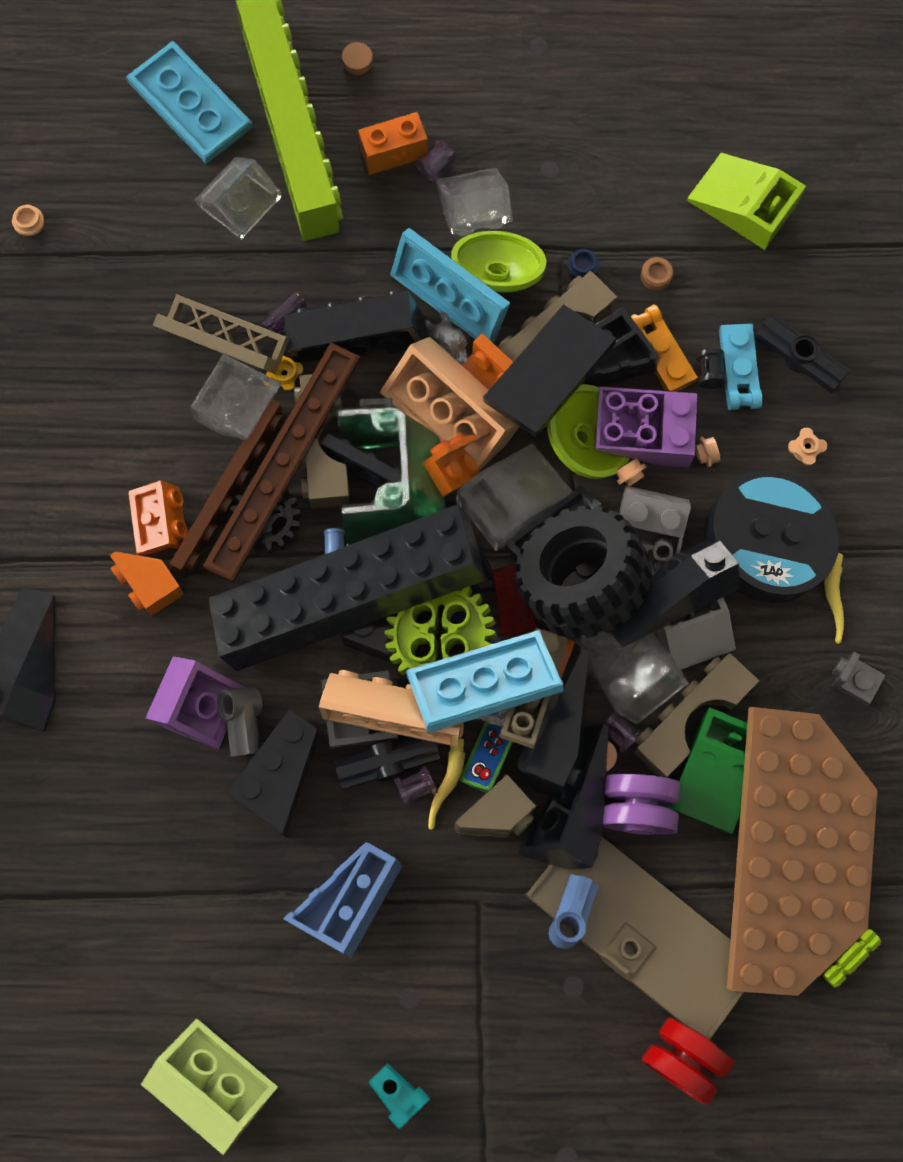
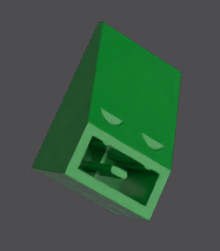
[667,708,747,834]

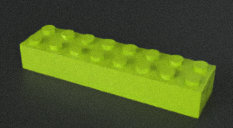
[236,0,343,242]

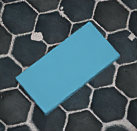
[126,41,253,164]
[390,228,510,344]
[406,630,563,733]

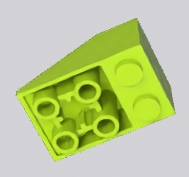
[687,153,806,250]

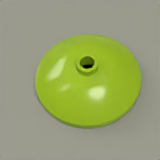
[451,231,546,293]
[547,384,630,479]

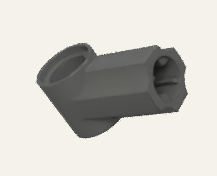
[217,687,262,757]

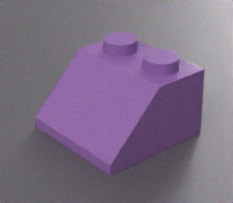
[146,656,245,749]

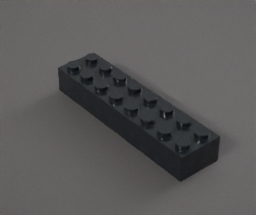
[209,504,486,671]

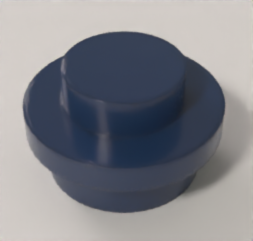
[567,249,599,278]

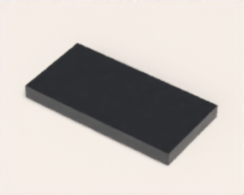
[483,304,616,437]

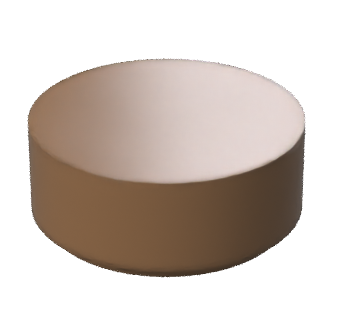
[342,42,373,75]
[641,257,673,291]

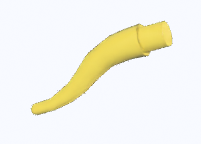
[824,553,844,644]
[428,738,465,830]

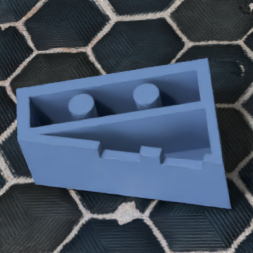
[283,842,403,958]

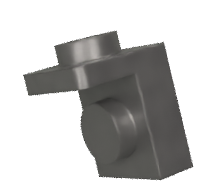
[832,652,885,706]

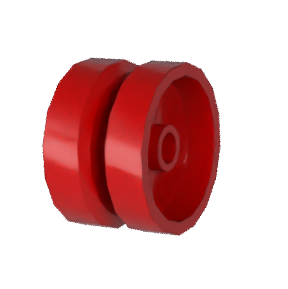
[641,1017,735,1106]

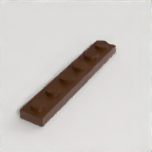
[170,397,284,578]

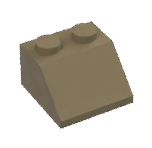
[454,775,536,837]

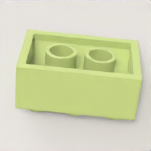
[141,1019,277,1155]

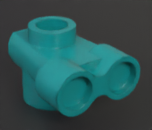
[369,1064,430,1129]

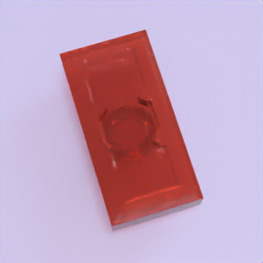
[493,565,535,635]

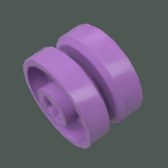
[603,774,681,835]

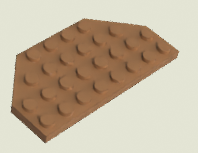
[727,707,878,996]

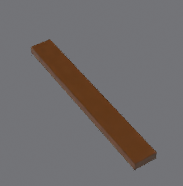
[203,343,360,583]

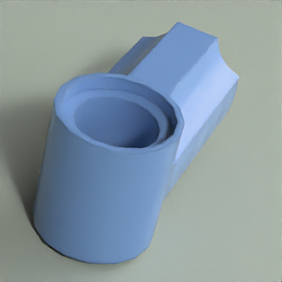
[548,874,599,949]

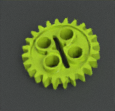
[384,586,497,675]

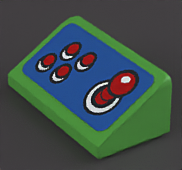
[459,719,513,793]

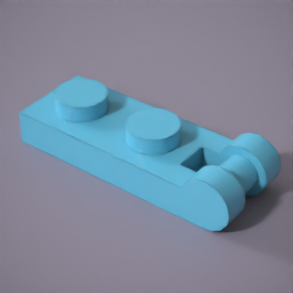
[719,324,762,410]

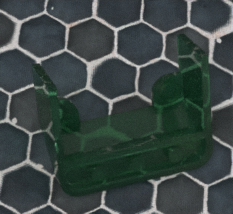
[338,407,446,546]

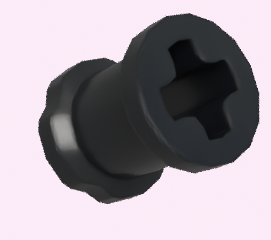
[696,348,728,389]

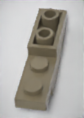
[499,628,568,748]

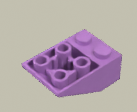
[595,387,697,468]

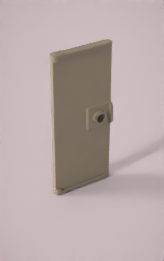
[525,837,744,1040]

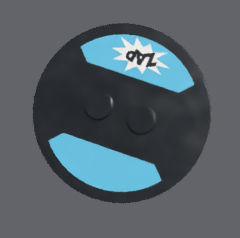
[705,470,839,603]

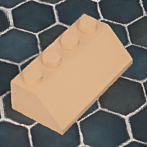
[380,337,519,471]
[319,670,462,747]

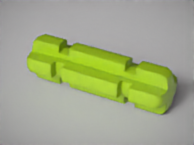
[822,929,881,987]

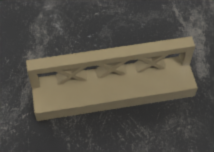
[153,294,290,374]

